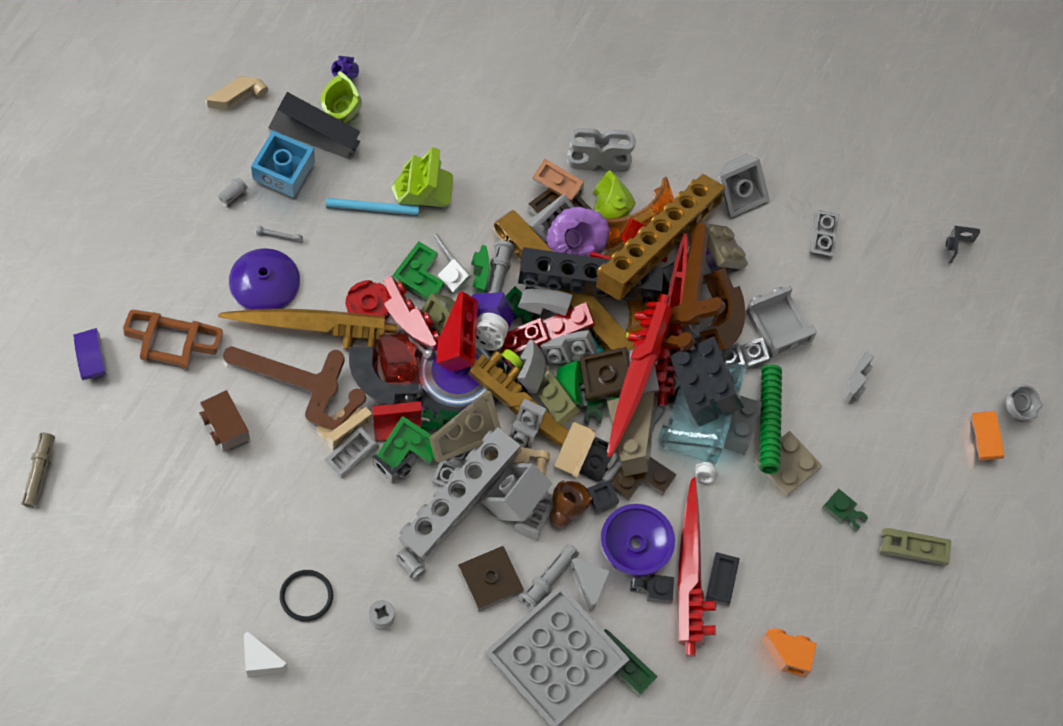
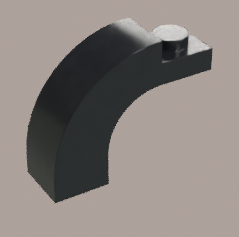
[349,346,424,405]

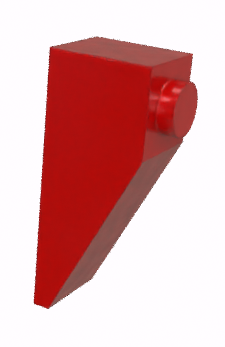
[436,291,478,372]

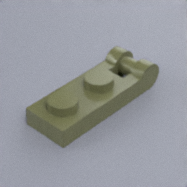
[537,368,580,427]
[880,528,951,566]

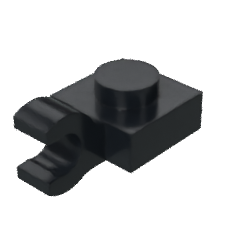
[630,574,675,604]

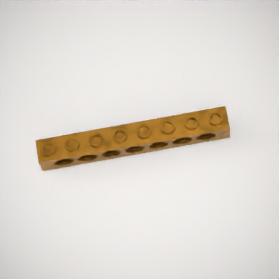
[596,174,726,301]

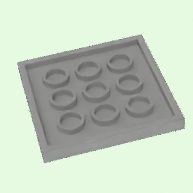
[485,585,630,726]

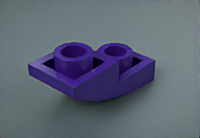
[73,328,106,381]

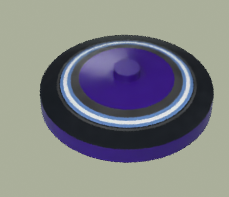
[409,335,505,415]

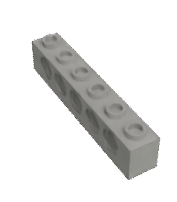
[399,427,521,562]

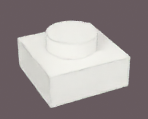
[438,259,472,293]

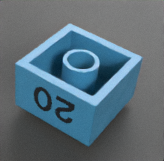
[251,130,315,198]

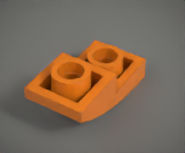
[971,411,1004,461]

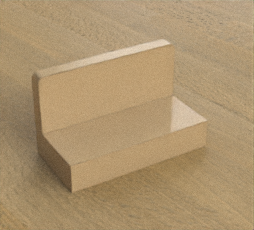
[316,407,372,451]
[554,421,596,478]

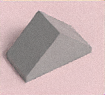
[570,558,609,611]

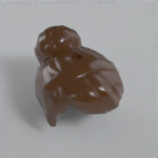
[550,480,593,528]

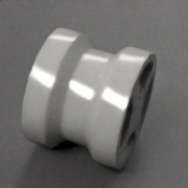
[369,600,395,630]

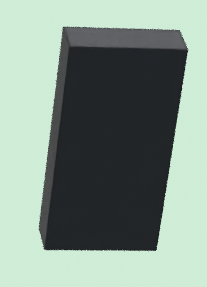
[705,552,740,607]

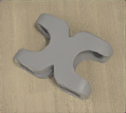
[566,128,636,171]

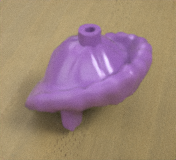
[546,207,610,257]

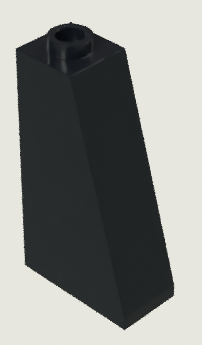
[268,92,361,158]

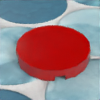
[345,280,392,319]

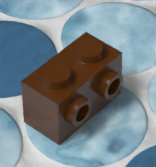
[199,390,250,452]

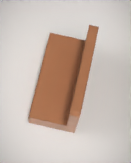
[533,159,584,203]

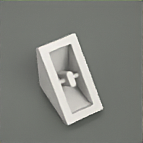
[244,631,288,677]

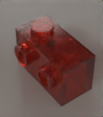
[378,334,420,383]

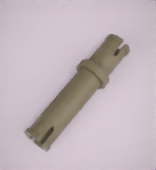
[21,432,55,508]

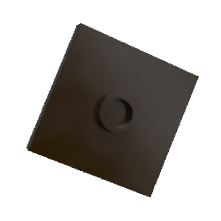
[580,347,630,402]
[458,546,524,611]

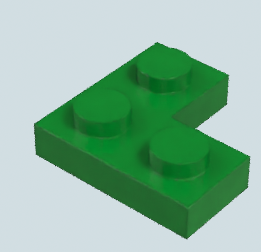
[392,241,444,301]
[377,416,434,469]

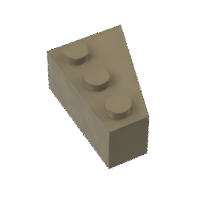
[607,391,657,477]

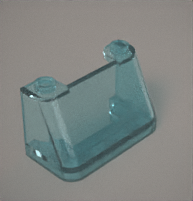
[658,362,747,465]

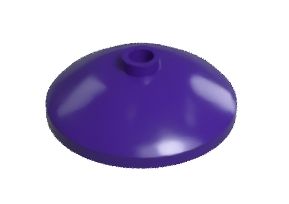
[229,248,300,310]
[600,504,675,577]

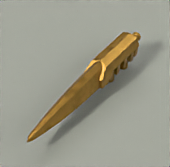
[218,309,397,349]
[468,351,608,471]

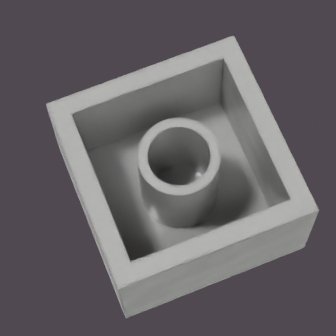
[480,463,553,521]

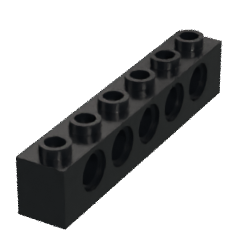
[518,247,664,303]

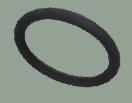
[279,570,333,621]

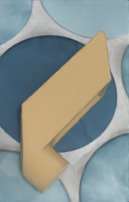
[205,76,268,109]

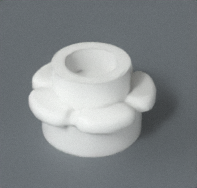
[694,462,718,484]

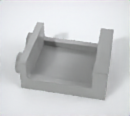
[746,286,817,359]

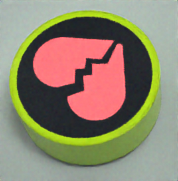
[501,349,524,370]

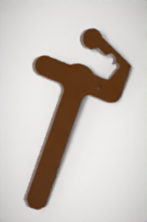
[663,223,725,350]
[223,346,367,430]

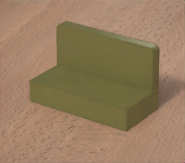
[421,293,455,335]

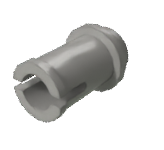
[217,178,248,206]
[395,547,426,580]

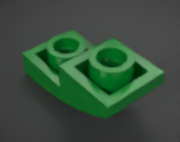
[471,245,489,294]
[556,360,584,405]

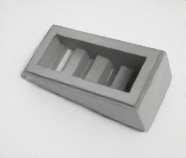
[527,194,574,243]
[325,426,379,478]
[515,493,553,541]

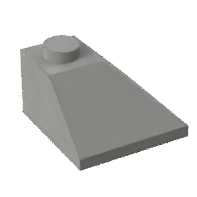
[718,154,770,218]

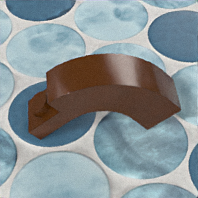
[699,268,745,350]

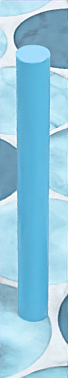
[326,198,419,215]

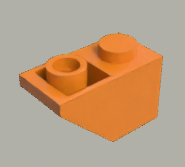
[762,628,817,678]

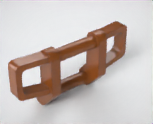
[123,310,223,370]

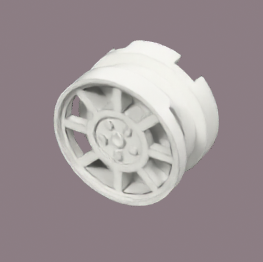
[476,313,509,351]

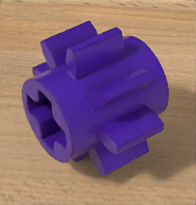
[331,56,359,81]

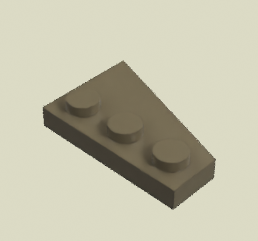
[429,391,501,462]

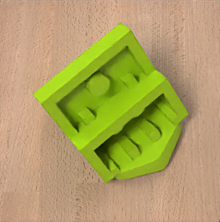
[391,147,453,207]

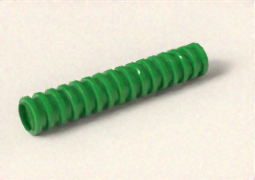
[759,364,782,474]

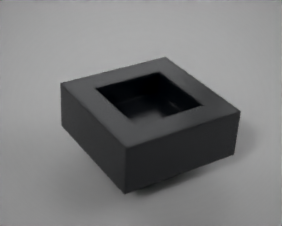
[587,480,619,513]

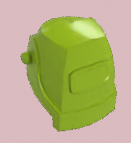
[320,71,362,124]
[593,170,636,225]

